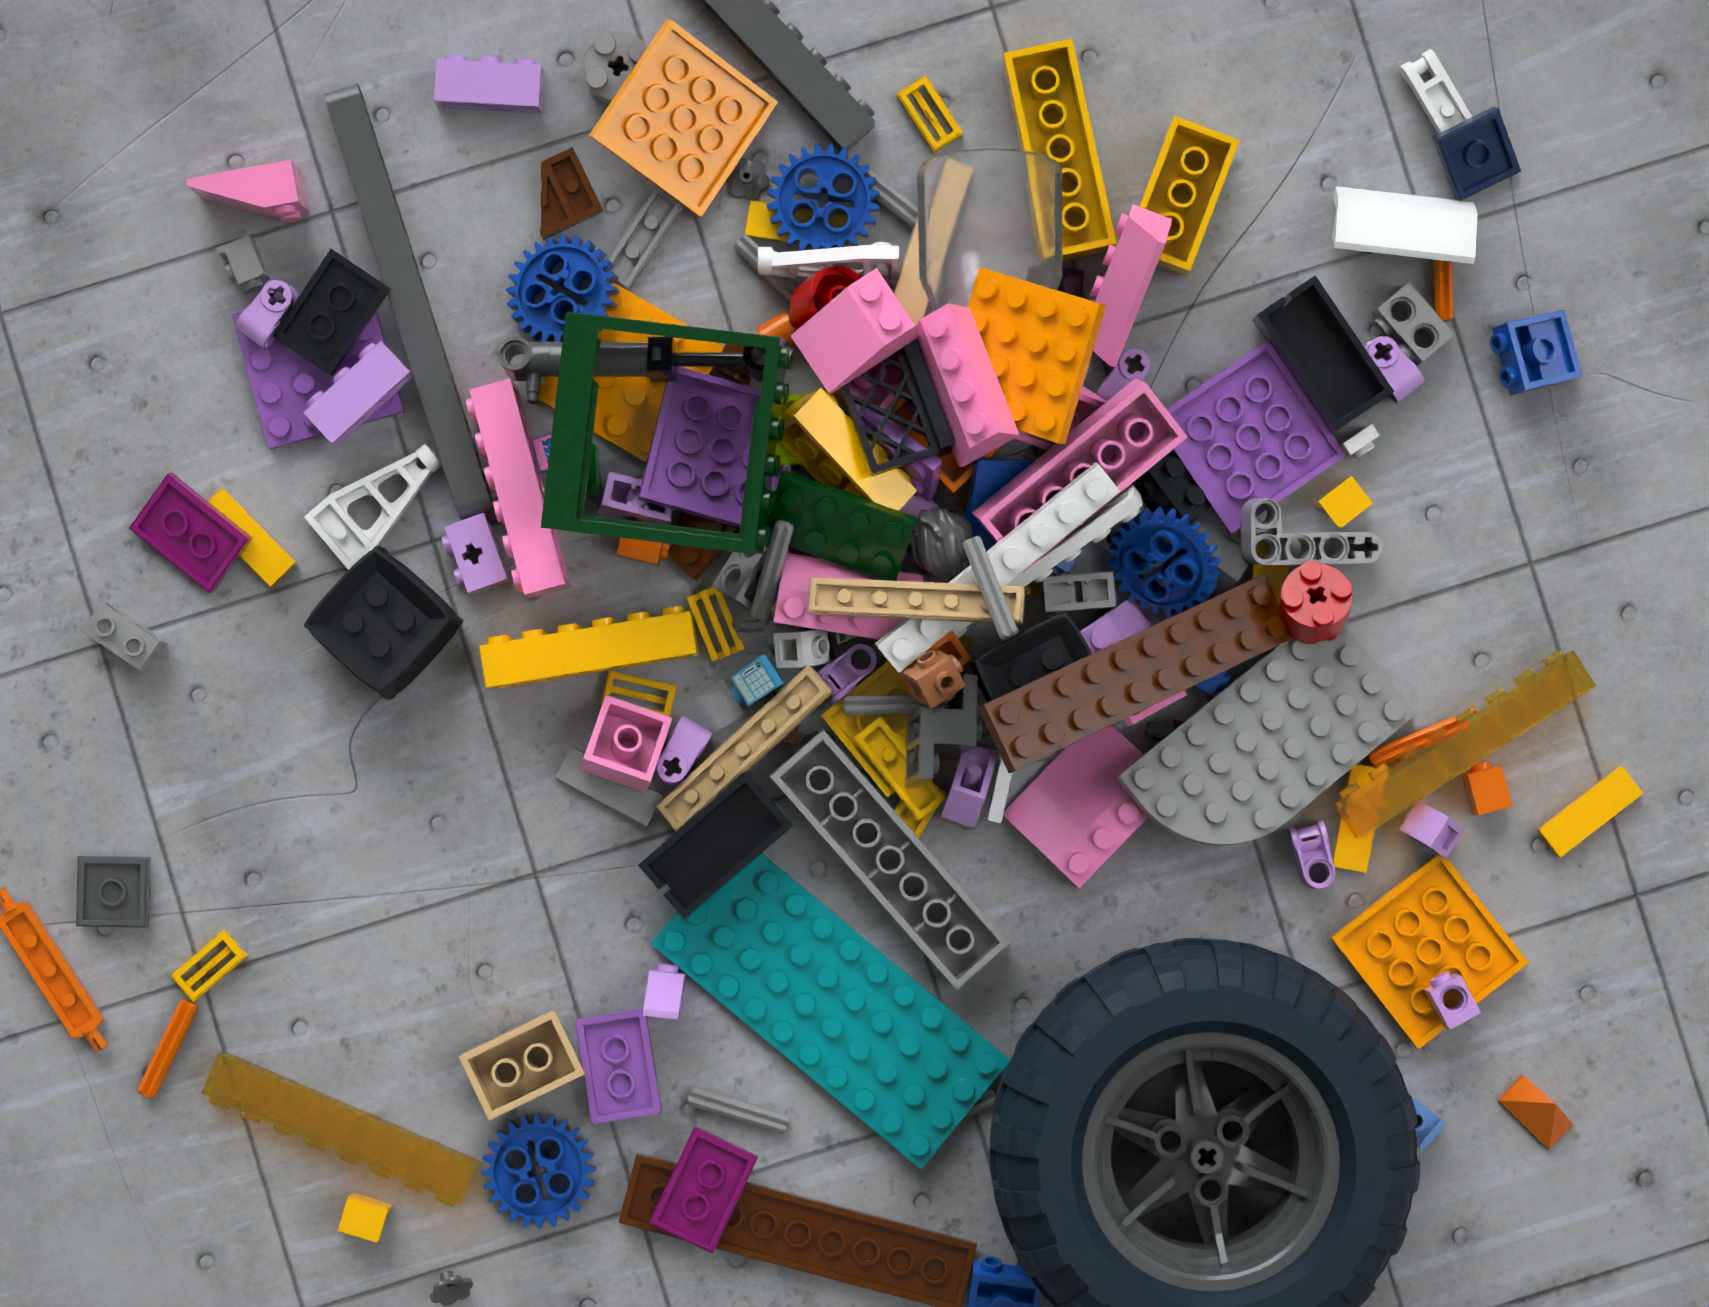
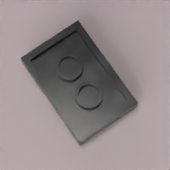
[273,249,391,376]

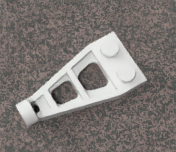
[758,242,899,286]
[304,443,442,570]

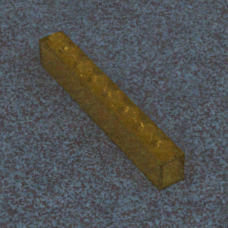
[1333,649,1597,838]
[201,1051,482,1206]

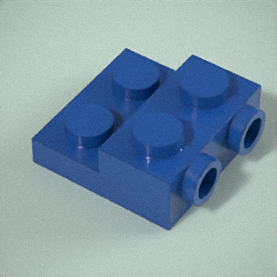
[1490,309,1583,396]
[967,1256,1042,1307]

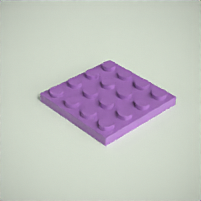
[232,299,405,450]
[1167,340,1347,535]
[637,367,791,528]

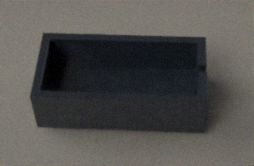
[1252,275,1395,434]
[638,772,794,919]

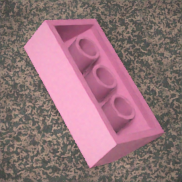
[1090,204,1172,368]
[916,303,1020,467]
[774,553,924,640]

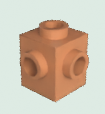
[901,648,966,709]

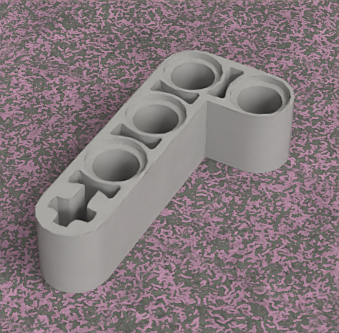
[1241,498,1383,565]

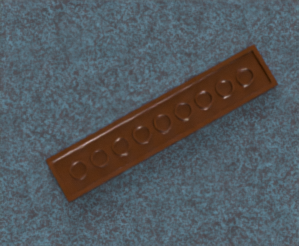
[978,574,1293,774]
[618,1153,977,1307]

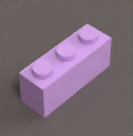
[434,54,544,113]
[303,341,414,447]

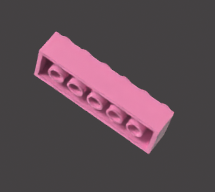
[466,378,571,598]
[972,378,1188,573]

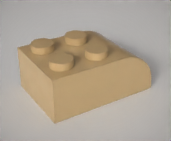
[458,1009,586,1120]

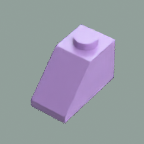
[1080,599,1151,654]
[941,745,998,828]
[643,963,686,1019]

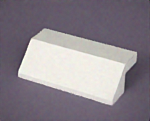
[1331,186,1478,264]

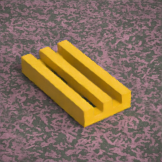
[896,75,963,154]
[686,587,745,662]
[601,670,677,717]
[171,929,249,1002]

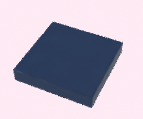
[1432,107,1521,201]

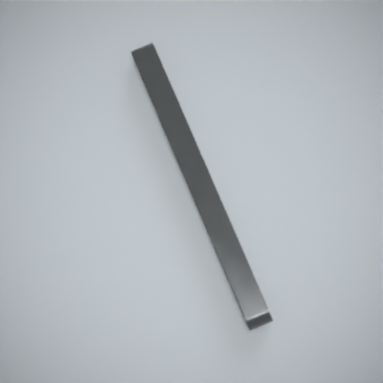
[324,83,494,521]

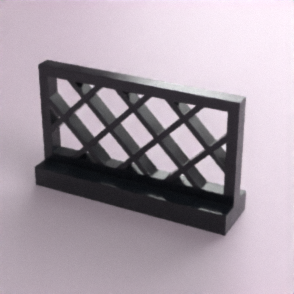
[840,339,955,476]

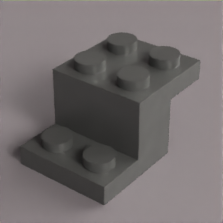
[905,674,983,788]

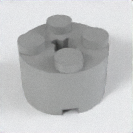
[583,31,648,106]

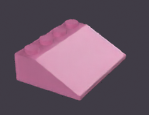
[1003,725,1148,888]

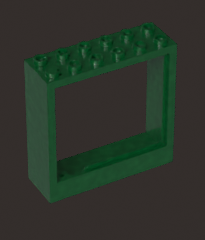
[540,312,794,554]

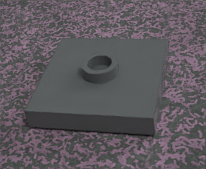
[76,856,151,928]

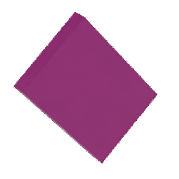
[129,473,253,593]
[649,1126,758,1254]

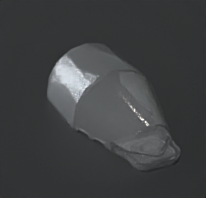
[917,148,1062,312]

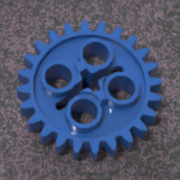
[767,143,880,251]
[506,234,619,342]
[1108,506,1221,618]
[481,1112,597,1229]

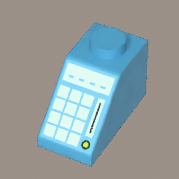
[728,653,784,707]

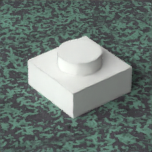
[1340,424,1380,458]

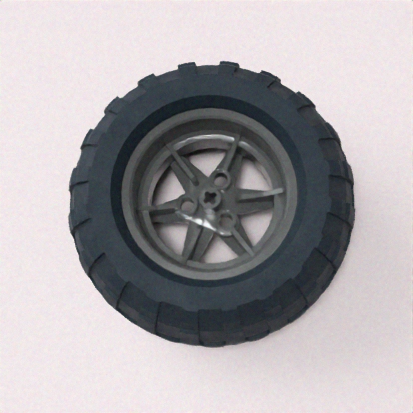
[989,938,1420,1307]

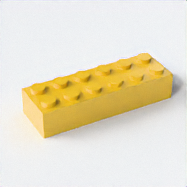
[1002,38,1117,264]
[479,606,700,689]

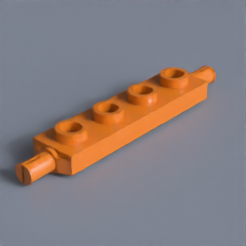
[0,887,108,1053]

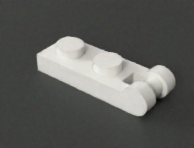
[1399,49,1472,134]

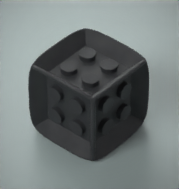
[304,546,463,700]
[968,610,1092,703]

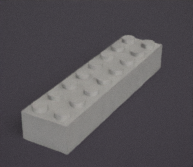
[770,729,1010,990]

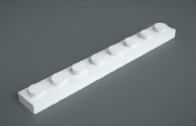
[875,462,1120,673]
[952,485,1142,638]

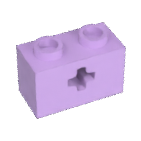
[597,471,673,525]
[442,513,511,595]

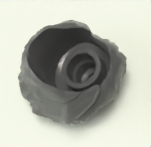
[909,508,972,580]

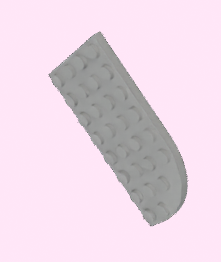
[1116,627,1416,846]

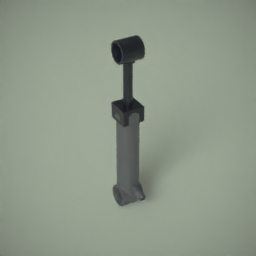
[497,337,766,404]

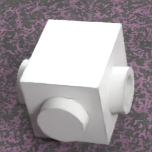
[773,628,830,668]

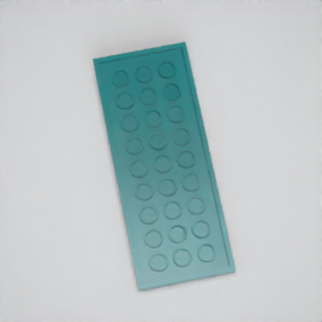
[650,853,1011,1169]

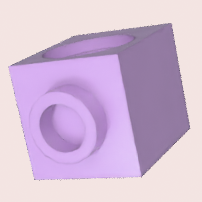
[1399,800,1465,859]
[1424,971,1481,1030]

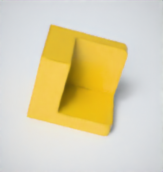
[1314,476,1373,528]
[337,1193,393,1242]

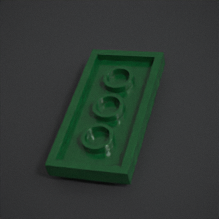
[767,470,918,581]

